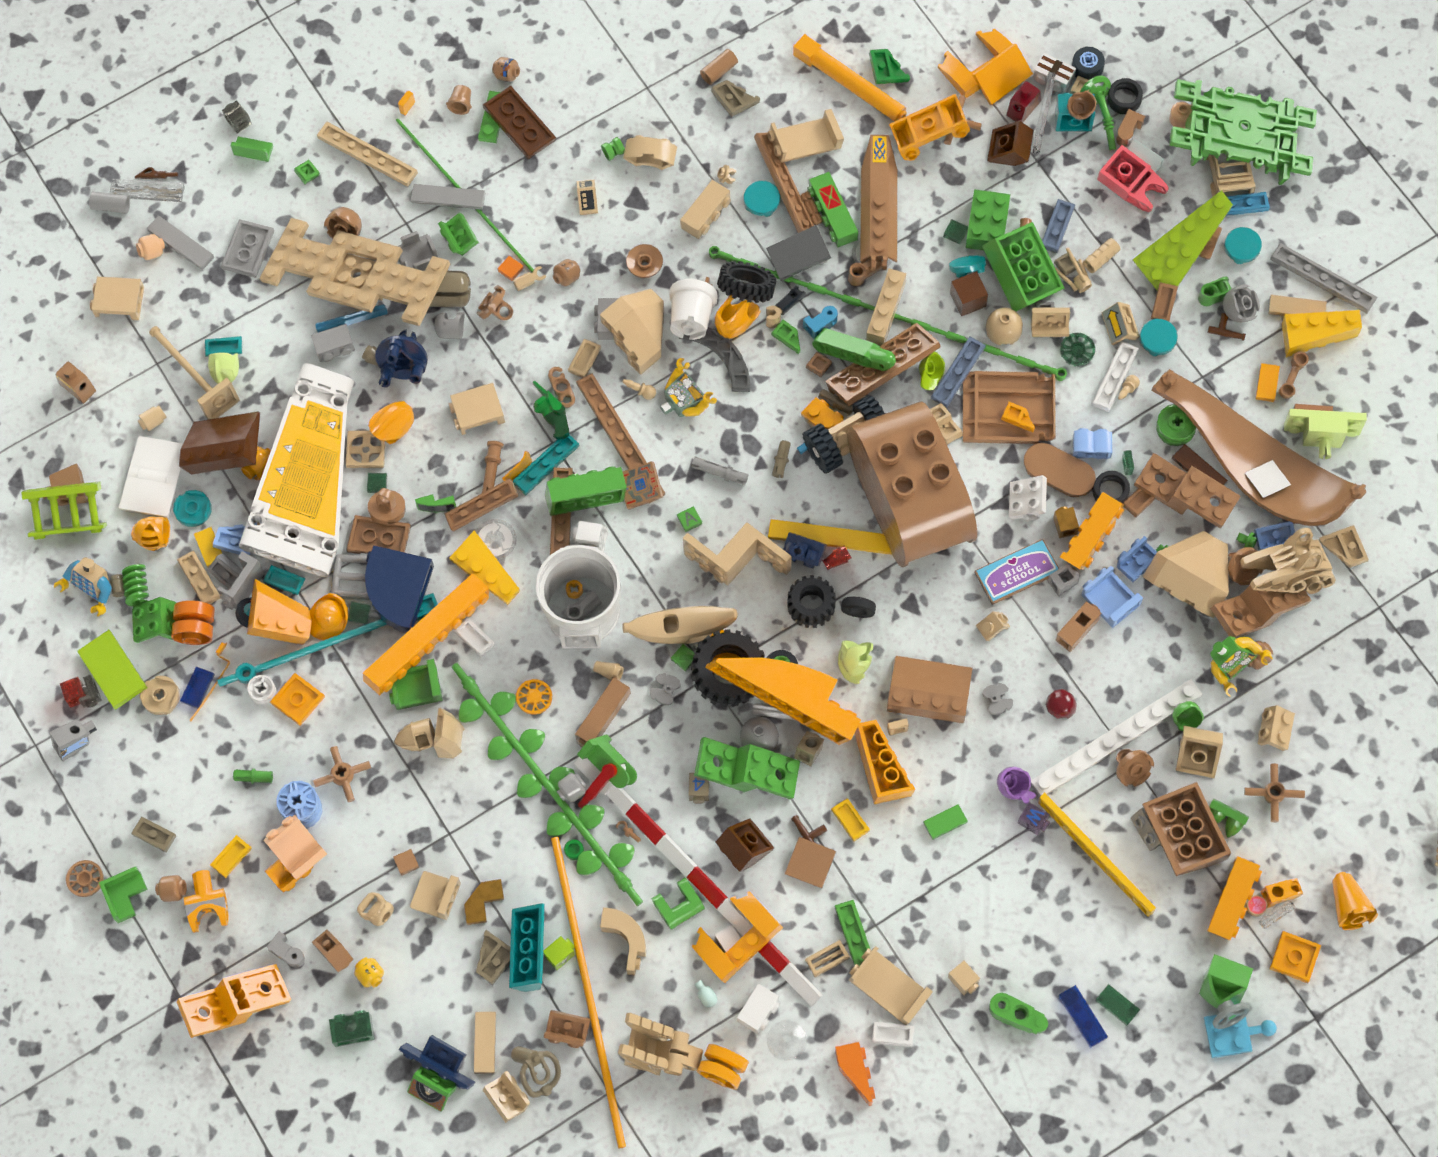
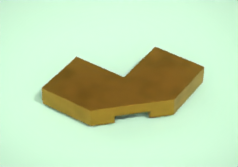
[464,879,504,925]

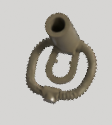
[511,1046,561,1098]

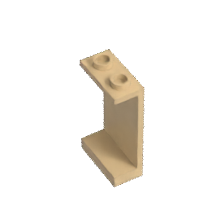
[767,109,844,163]
[849,946,933,1025]

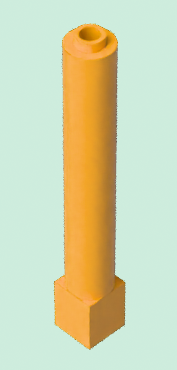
[793,34,907,122]

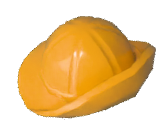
[309,593,348,640]

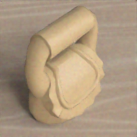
[357,892,394,926]

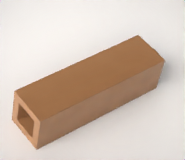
[575,678,631,747]

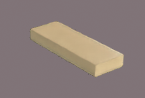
[1268,295,1327,316]
[177,550,221,604]
[474,1012,496,1074]

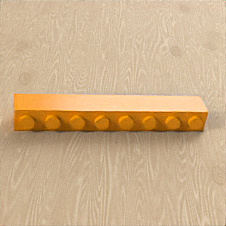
[363,573,489,696]

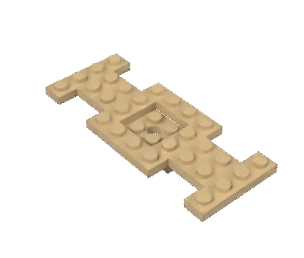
[259,218,450,326]

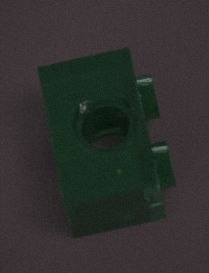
[329,1010,375,1047]

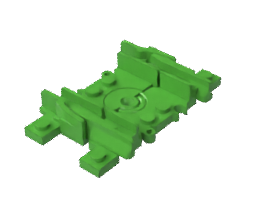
[1169,79,1317,185]

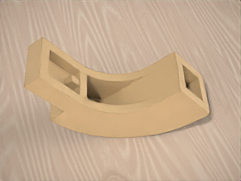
[600,907,646,975]

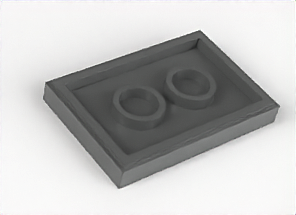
[766,225,831,281]

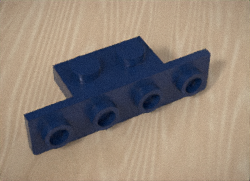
[399,1035,475,1090]

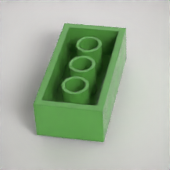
[545,466,627,516]

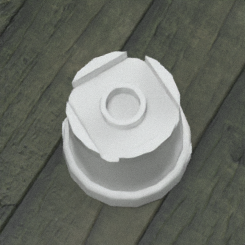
[669,279,718,340]

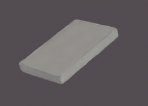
[221,219,274,278]

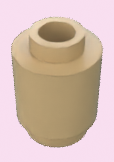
[138,405,167,431]

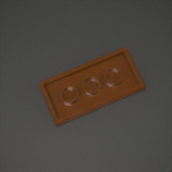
[483,85,556,159]

